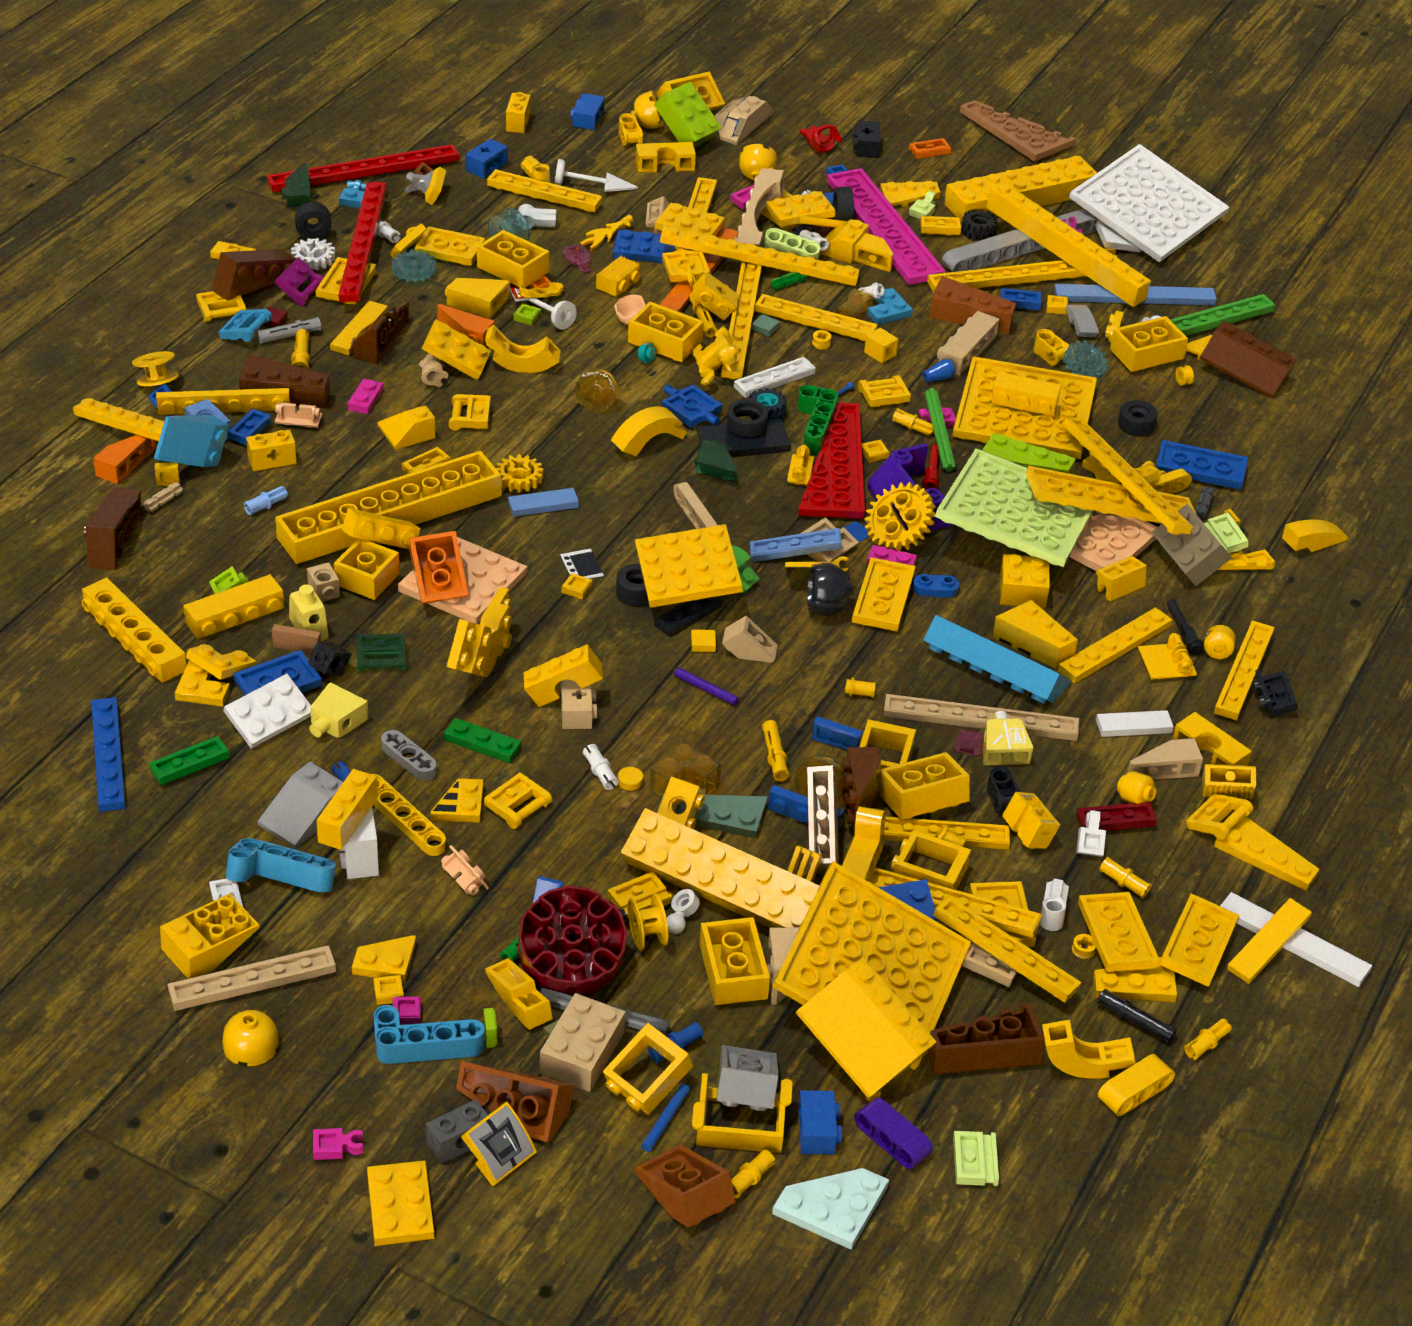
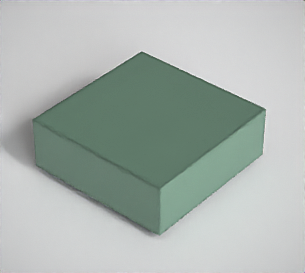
[751,314,780,337]

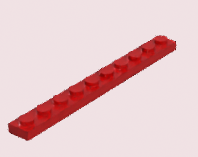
[267,144,459,192]
[338,182,387,302]

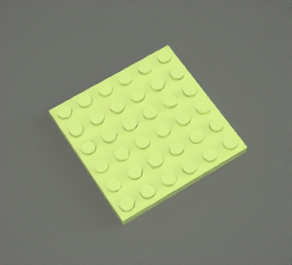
[935,449,1094,567]

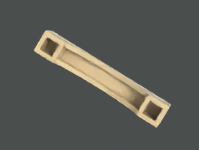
[734,168,785,248]

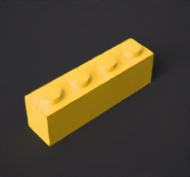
[184,574,284,639]

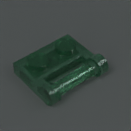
[357,633,406,671]

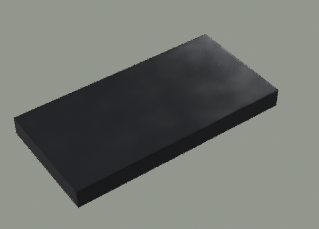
[697,418,791,459]

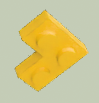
[186,644,256,680]
[175,660,230,707]

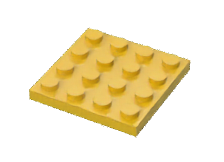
[635,524,743,608]

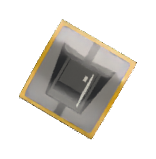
[461,1102,537,1186]

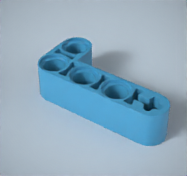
[226,838,336,892]
[374,1005,485,1064]

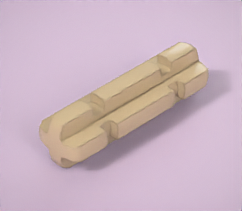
[143,482,183,512]

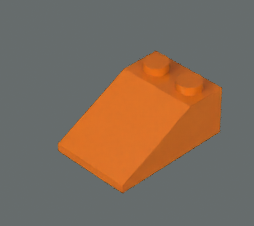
[409,531,469,604]

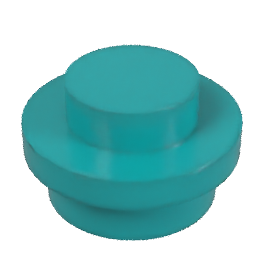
[638,343,656,364]

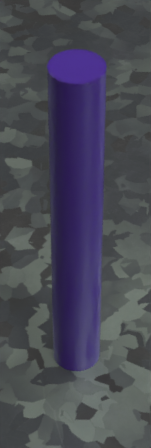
[674,667,739,706]

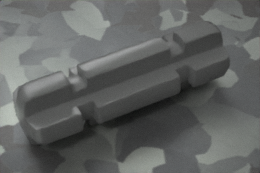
[1195,486,1214,519]

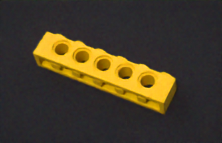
[81,578,187,683]

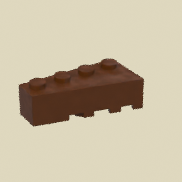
[239,354,330,408]
[83,487,142,570]
[928,1003,1045,1074]

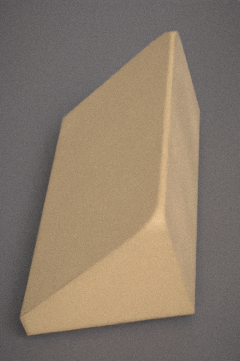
[645,196,669,228]

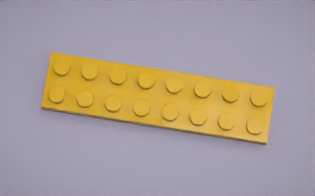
[1025,466,1197,524]

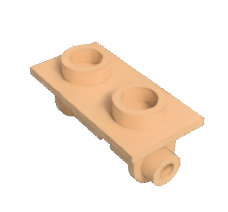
[275,402,322,428]
[441,845,489,895]

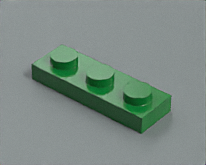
[444,718,522,763]
[148,736,230,785]

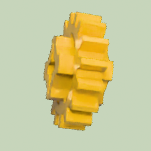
[496,454,543,493]

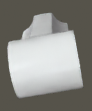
[517,204,556,230]
[1040,879,1069,931]

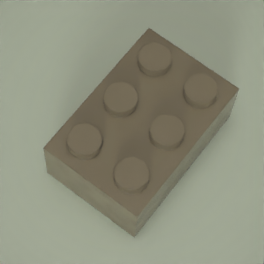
[1152,504,1232,586]

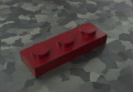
[1076,802,1157,831]

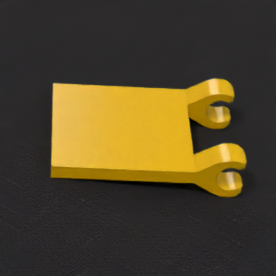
[785,556,848,571]

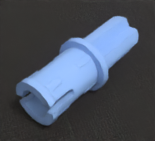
[243,486,288,515]

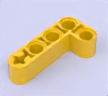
[842,806,886,882]

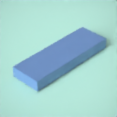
[508,488,579,517]

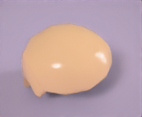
[614,295,646,324]

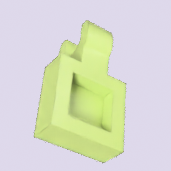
[909,191,937,219]

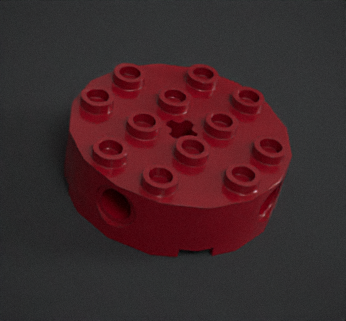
[518,886,627,996]

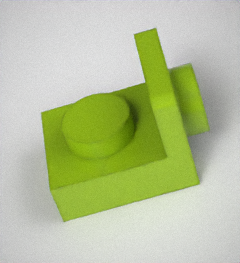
[209,566,249,594]

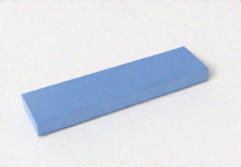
[750,528,842,562]

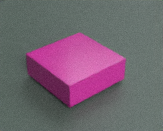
[393,997,421,1024]

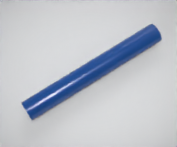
[641,1084,690,1152]

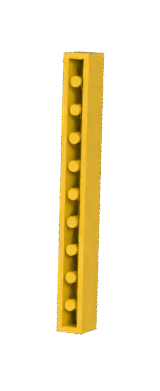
[986,182,1151,307]

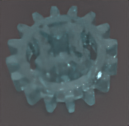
[392,249,436,282]
[1063,340,1109,379]

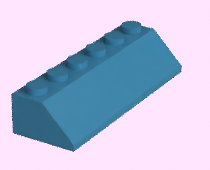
[923,615,1071,704]

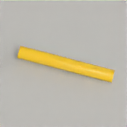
[800,216,847,228]

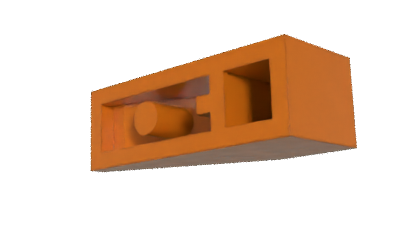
[437,304,495,347]
[93,435,157,484]

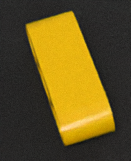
[1098,1054,1175,1116]

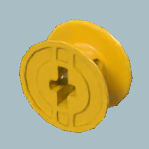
[132,351,179,386]
[627,893,669,951]

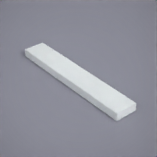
[1220,892,1372,987]

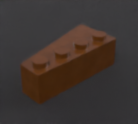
[211,249,297,301]

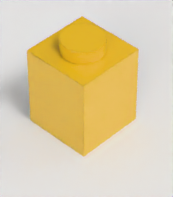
[864,328,898,363]

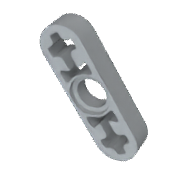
[381,730,437,781]

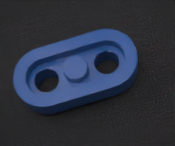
[913,574,959,598]

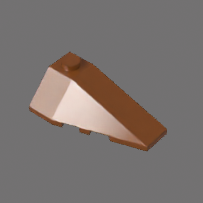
[456,1061,575,1142]

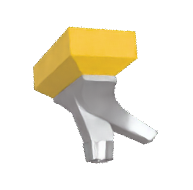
[405,167,446,205]

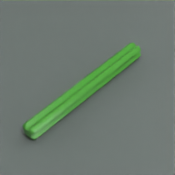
[925,388,955,472]

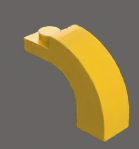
[485,325,561,373]
[611,406,687,457]
[1042,1020,1136,1079]

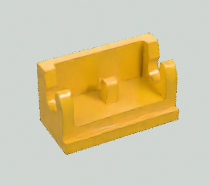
[1096,556,1147,602]

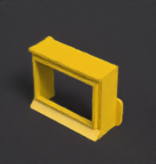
[692,1073,792,1153]

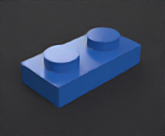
[1000,288,1041,310]
[228,409,271,445]

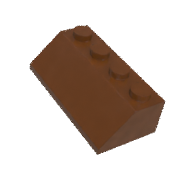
[1199,321,1297,398]

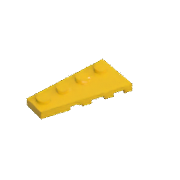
[1214,816,1319,891]

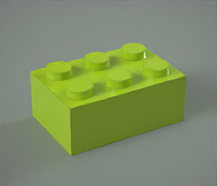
[654,81,722,147]

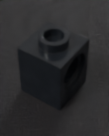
[308,641,352,675]

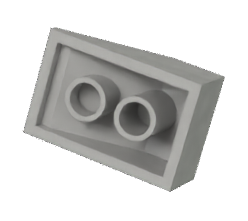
[258,762,343,849]
[717,1045,778,1111]

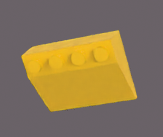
[796,957,936,1099]

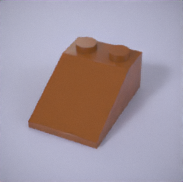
[634,1144,736,1227]

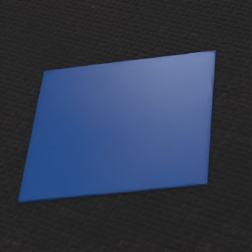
[844,521,869,542]

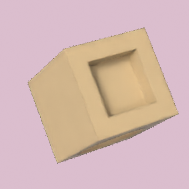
[307,563,340,602]

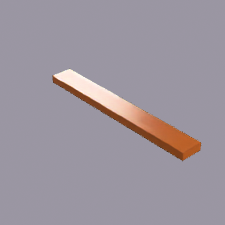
[660,227,738,313]

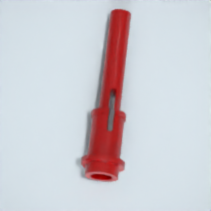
[922,444,939,490]

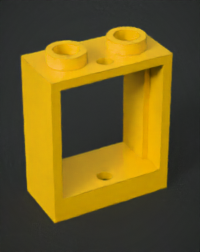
[859,719,916,769]
[891,830,971,890]
[603,1023,693,1115]

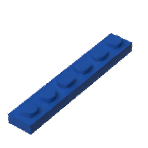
[91,697,125,812]

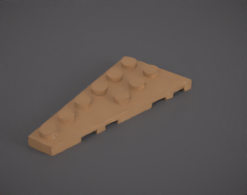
[960,100,1076,161]

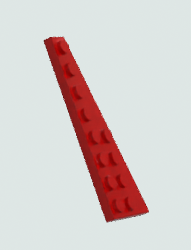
[798,403,865,519]

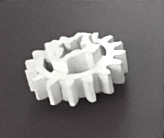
[291,238,335,271]

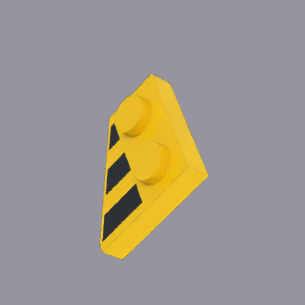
[431,778,483,823]

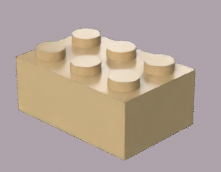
[539,993,626,1092]

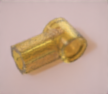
[838,289,874,318]

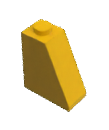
[445,278,510,319]

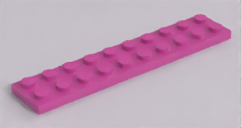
[826,168,945,285]

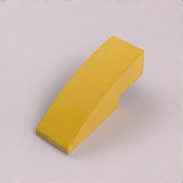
[1282,520,1348,552]
[485,958,553,1030]

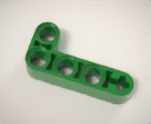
[797,385,838,455]

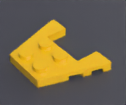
[1216,509,1275,570]

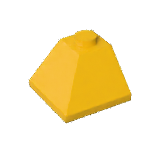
[377,406,435,450]

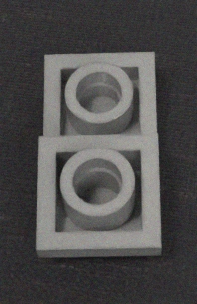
[1066,305,1099,337]

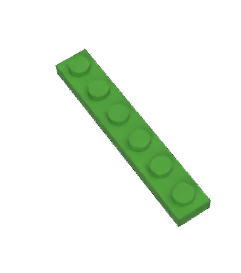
[1171,294,1275,336]

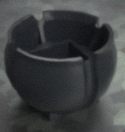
[807,563,852,616]

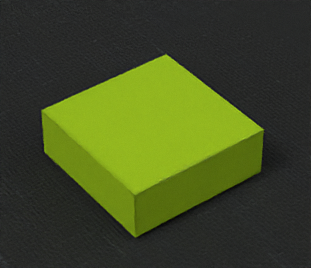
[513,304,541,326]
[484,1008,497,1048]

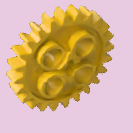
[864,482,936,551]

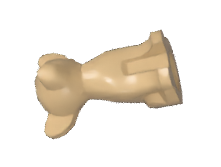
[419,353,448,387]

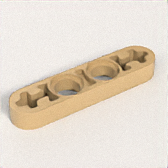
[673,482,717,529]

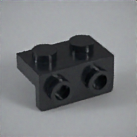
[1253,669,1299,718]

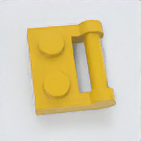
[196,291,246,322]
[858,375,911,407]
[448,394,491,431]
[484,773,553,829]
[1186,793,1253,840]

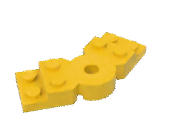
[447,587,512,677]

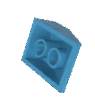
[154,415,230,467]

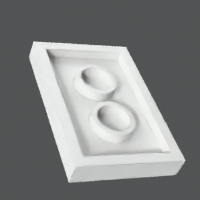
[224,674,311,749]

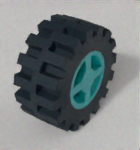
[748,388,787,420]

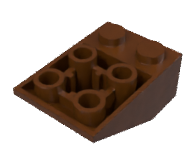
[840,747,881,835]

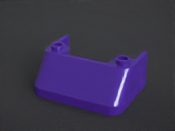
[868,443,954,533]

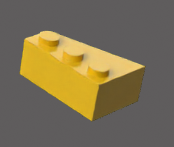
[992,600,1078,669]

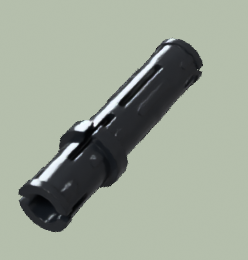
[1097,989,1177,1044]

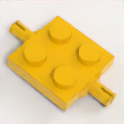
[662,246,710,288]

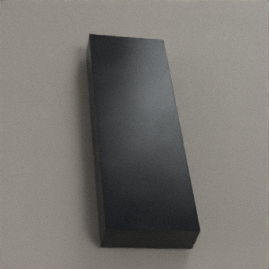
[654,597,722,637]

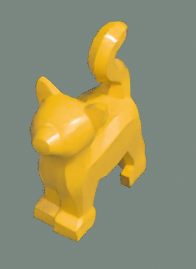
[692,326,738,386]

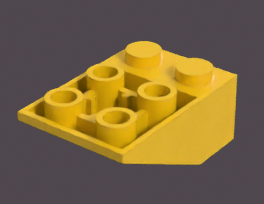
[160,893,260,979]

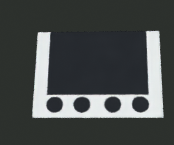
[560,549,604,579]

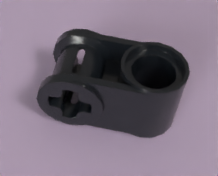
[986,766,1021,814]

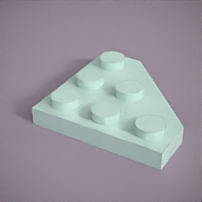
[772,1168,889,1250]

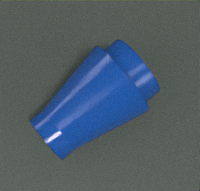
[922,359,955,383]

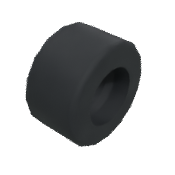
[616,564,649,606]

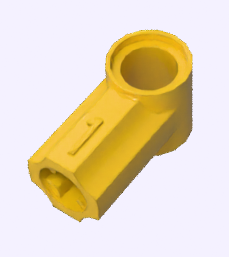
[521,156,550,183]

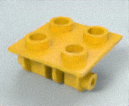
[1138,633,1197,680]

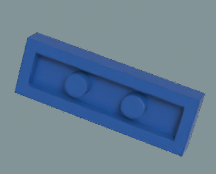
[768,785,844,833]

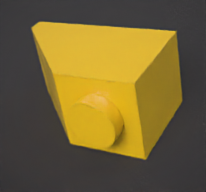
[854,233,893,272]

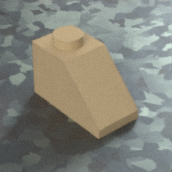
[722,616,777,663]

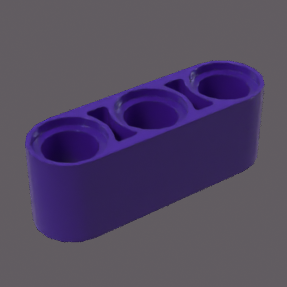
[854,1097,933,1169]

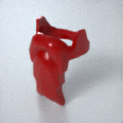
[799,124,842,153]

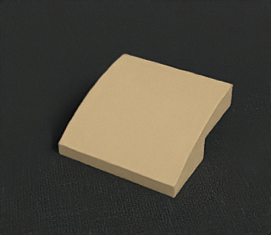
[800,517,859,562]

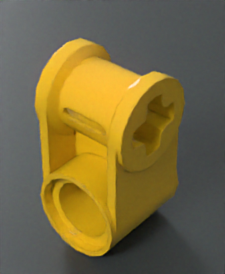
[619,113,643,146]
[1033,329,1072,366]

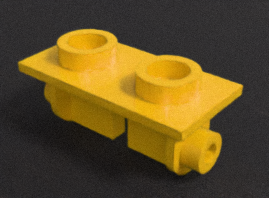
[787,445,814,485]

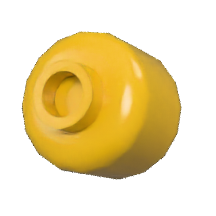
[1204,625,1236,659]
[1117,771,1156,804]

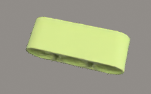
[764,228,820,260]

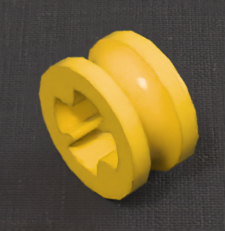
[812,330,831,350]
[1176,365,1194,386]
[1072,934,1096,959]

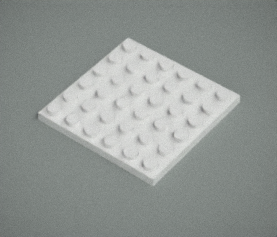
[1069,144,1229,262]

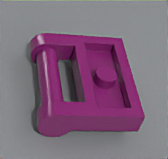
[274,257,324,306]

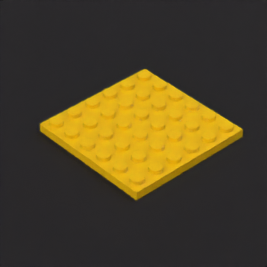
[952,356,1097,459]
[771,861,971,1070]

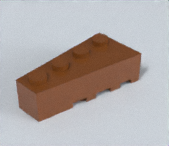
[930,276,1016,335]

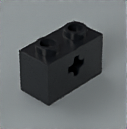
[853,121,880,158]

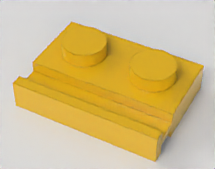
[607,871,672,919]

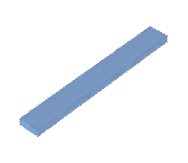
[1054,284,1217,305]

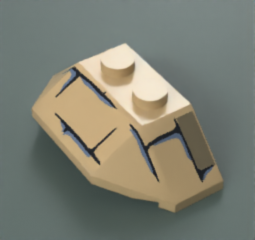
[714,96,774,145]

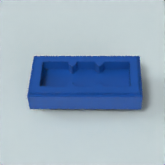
[812,716,863,751]

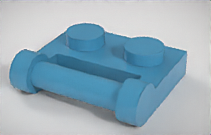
[218,309,272,342]

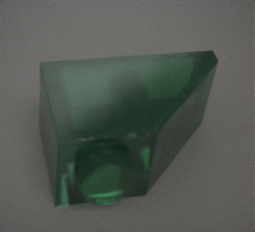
[282,162,311,208]
[695,439,739,483]

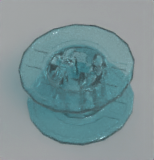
[488,208,530,241]

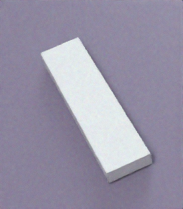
[734,357,816,398]

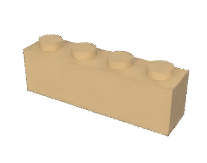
[937,311,1000,376]
[807,766,839,874]

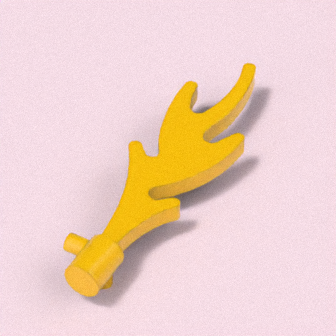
[575,215,633,251]

